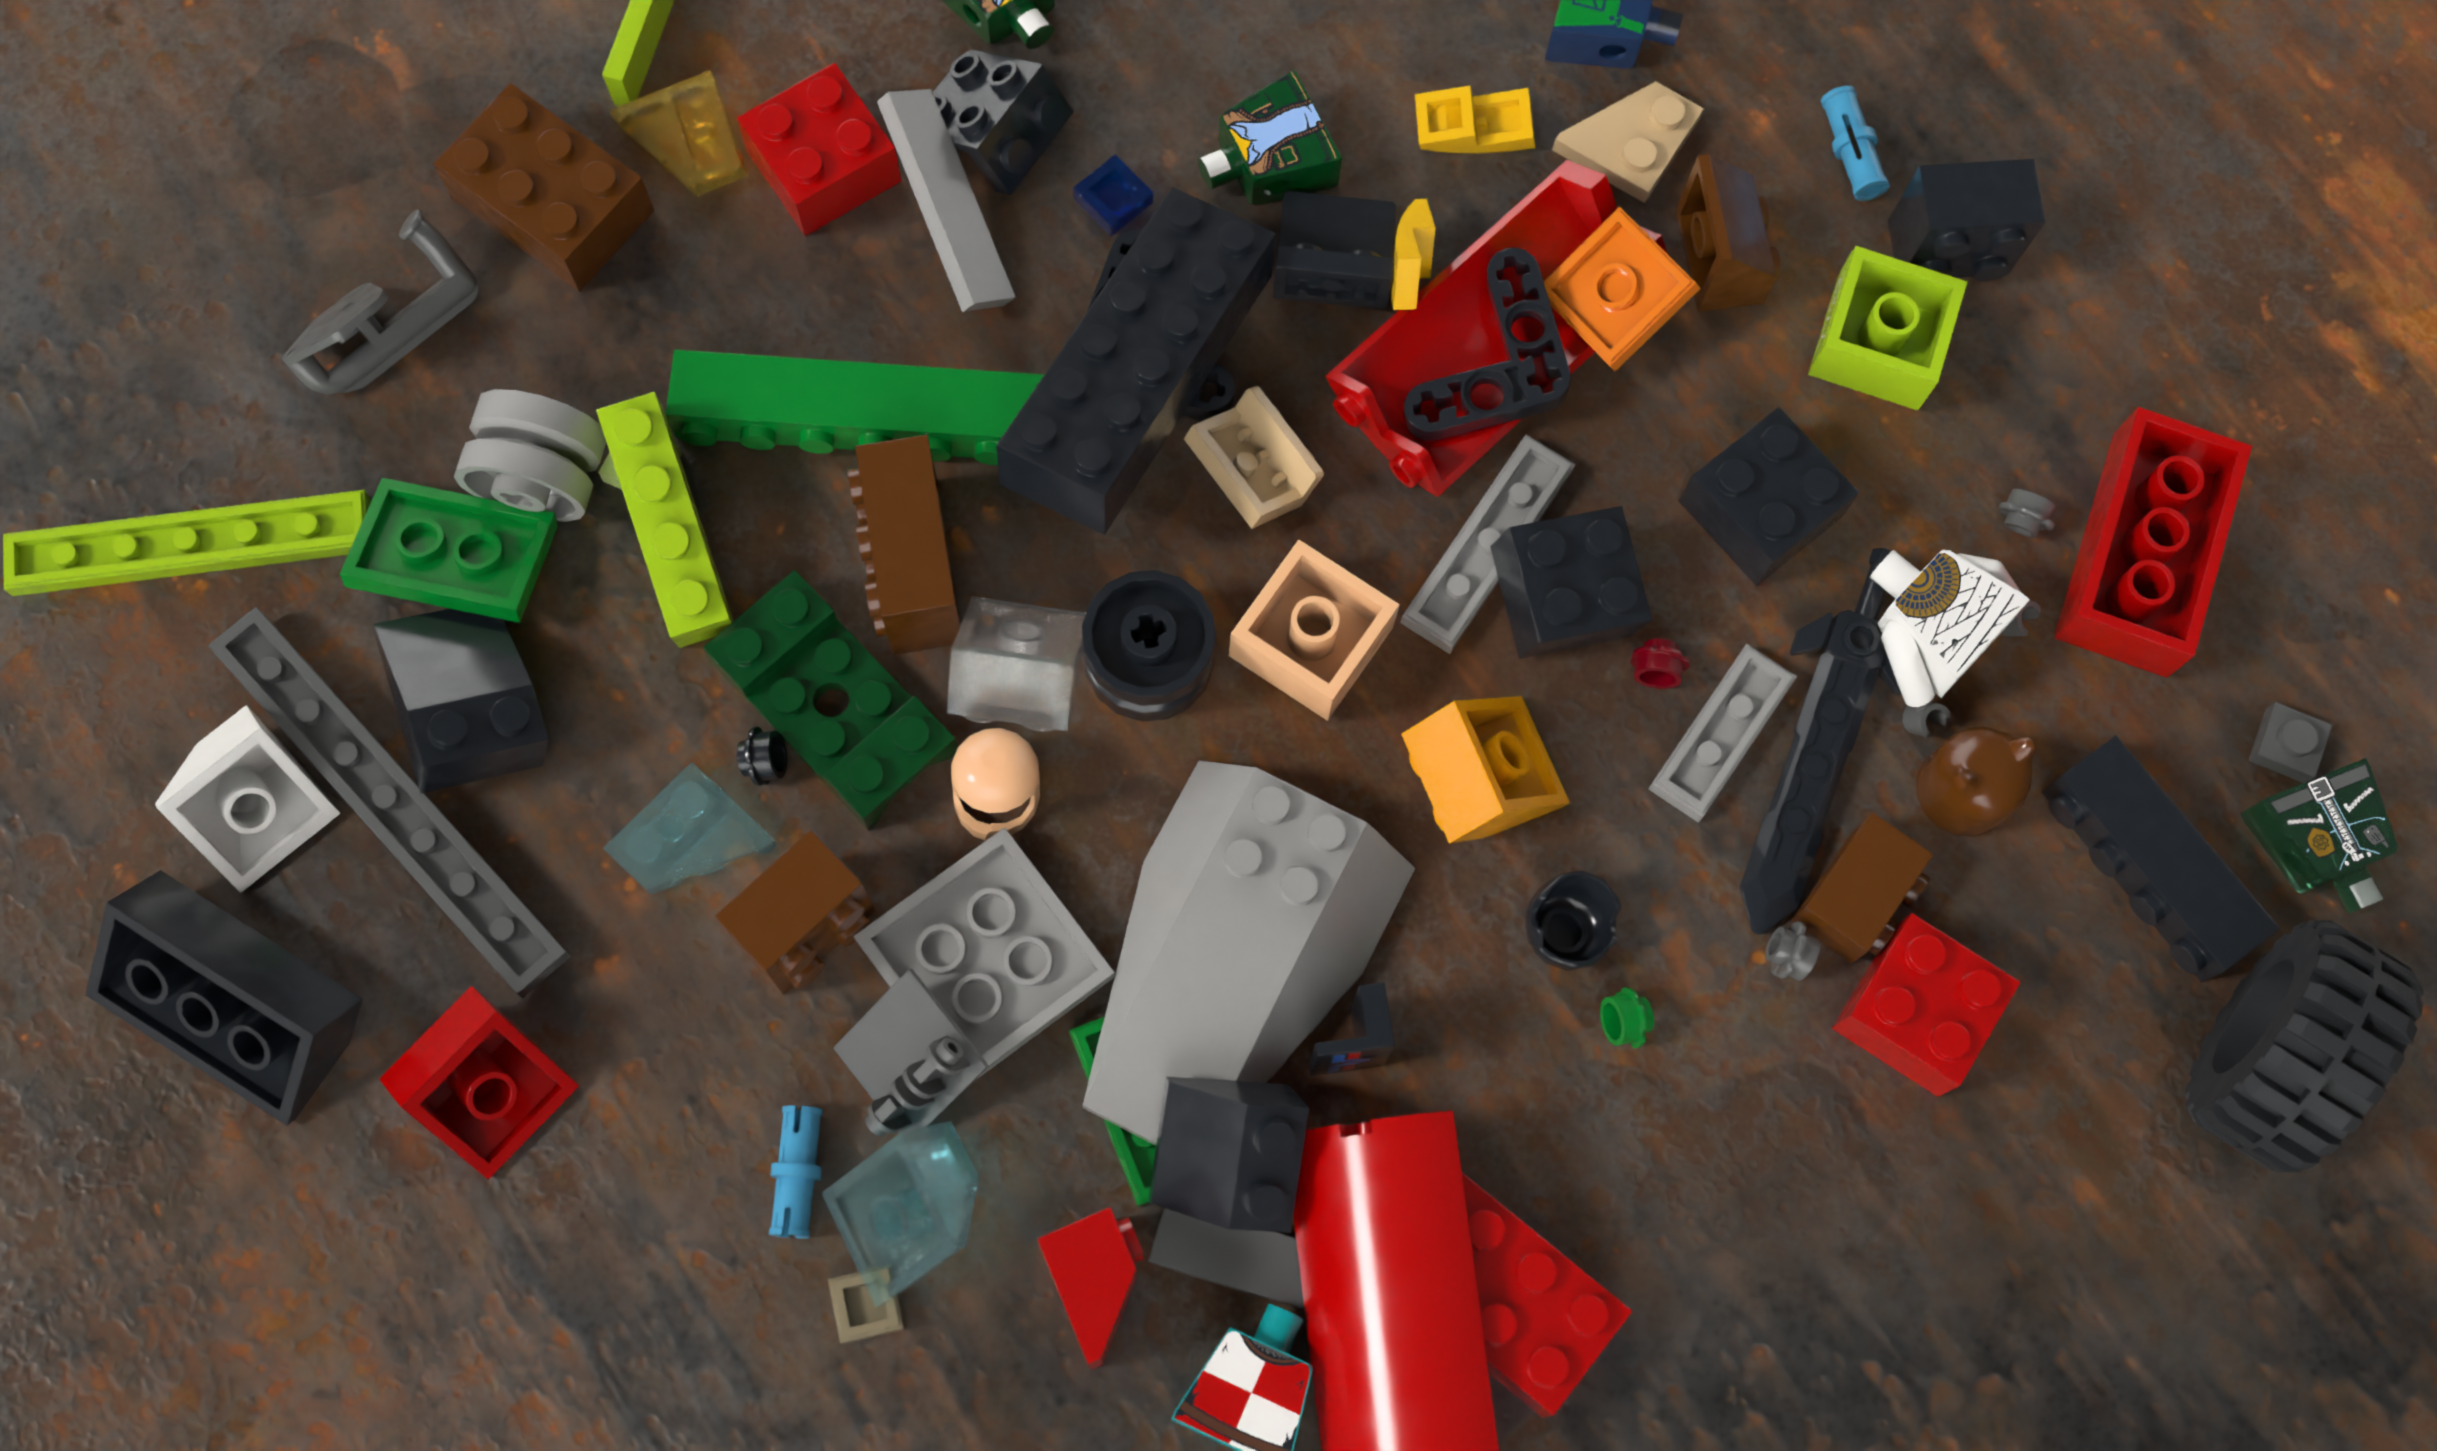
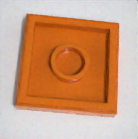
[1544,207,1701,371]

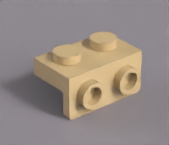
[1184,386,1324,529]

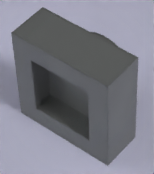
[2248,702,2332,784]

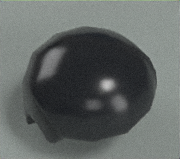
[1525,870,1621,971]

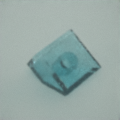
[821,1121,979,1307]

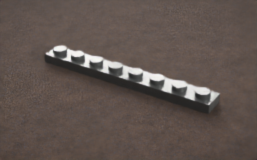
[208,607,571,998]

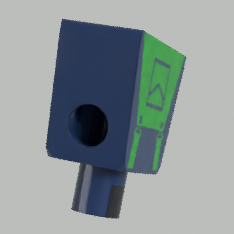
[1544,0,1683,69]

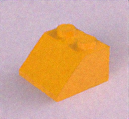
[1401,696,1570,844]

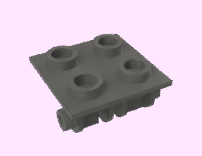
[833,968,989,1145]

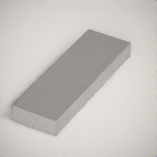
[1648,644,1797,823]

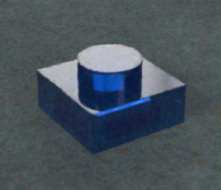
[1073,154,1153,237]

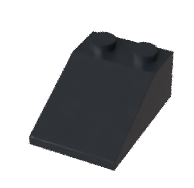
[373,609,549,794]

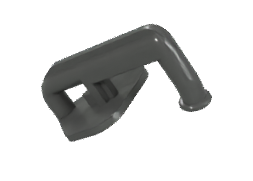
[281,209,479,394]

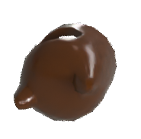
[1916,727,2036,837]

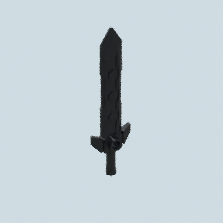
[1740,548,1902,935]

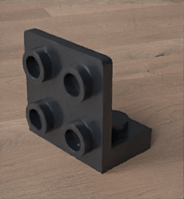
[1273,191,1396,310]

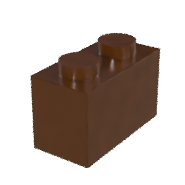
[1791,812,1934,964]

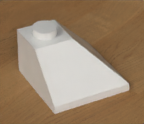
[155,705,341,893]

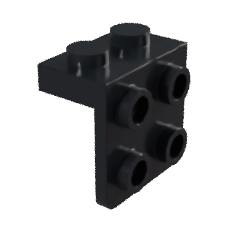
[933,50,1074,195]

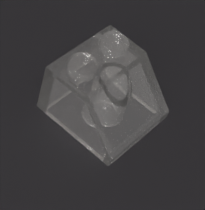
[947,596,1086,732]

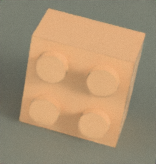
[1229,539,1400,721]

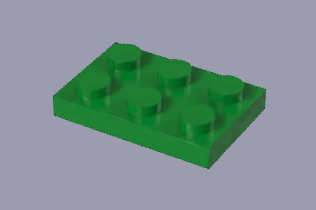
[340,478,558,623]

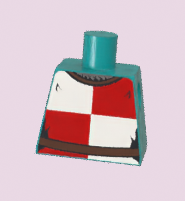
[1171,1304,1313,1451]

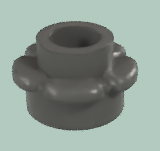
[1999,489,2057,538]
[1765,921,1820,981]

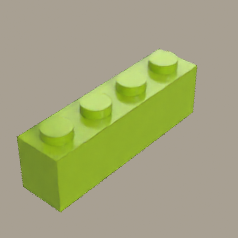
[596,392,733,648]

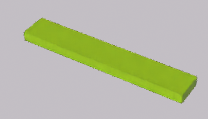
[3,490,371,596]

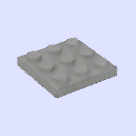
[853,827,1115,1080]

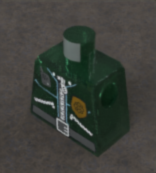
[2240,758,2398,914]

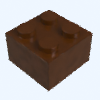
[714,830,875,995]

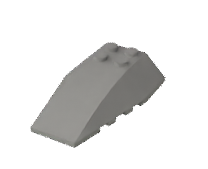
[1082,760,1415,1146]

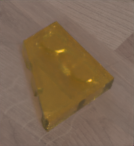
[610,70,749,197]

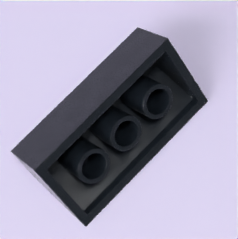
[86,870,363,1126]

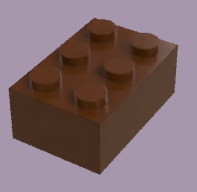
[433,83,655,292]
[847,434,964,655]

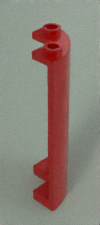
[1326,160,1668,497]
[1293,1110,1499,1451]

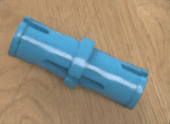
[1821,85,1890,201]
[769,1105,823,1239]

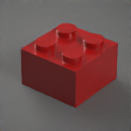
[736,62,901,237]
[1831,913,2021,1097]

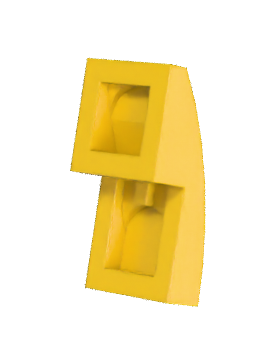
[1415,86,1536,153]
[1391,199,1436,310]

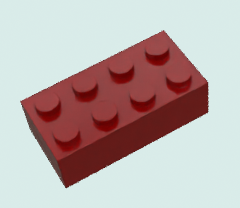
[2053,407,2252,678]
[1462,1172,1632,1418]

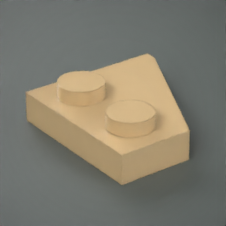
[1552,81,1704,203]

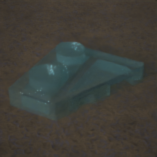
[603,762,777,895]

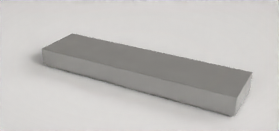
[877,89,1016,312]
[1400,435,1575,654]

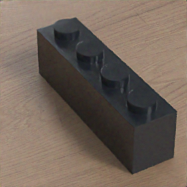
[2041,735,2280,983]

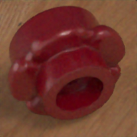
[1630,639,1690,689]

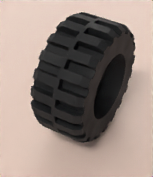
[2185,920,2423,1173]

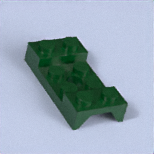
[702,570,958,831]

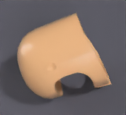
[951,728,1040,841]

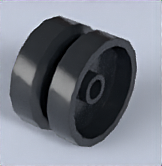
[1082,570,1216,722]

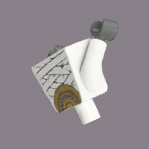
[1870,550,2041,738]

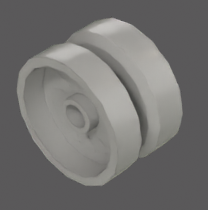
[454,389,606,522]

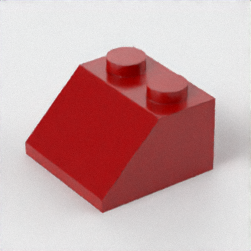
[379,986,579,1180]
[1037,1207,1144,1370]

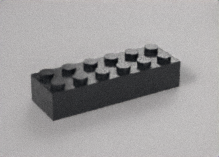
[996,187,1276,535]

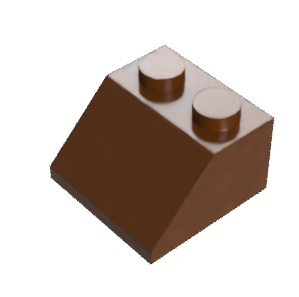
[1675,154,1781,312]

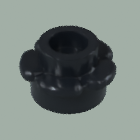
[737,726,787,786]

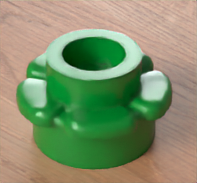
[1600,987,1654,1048]

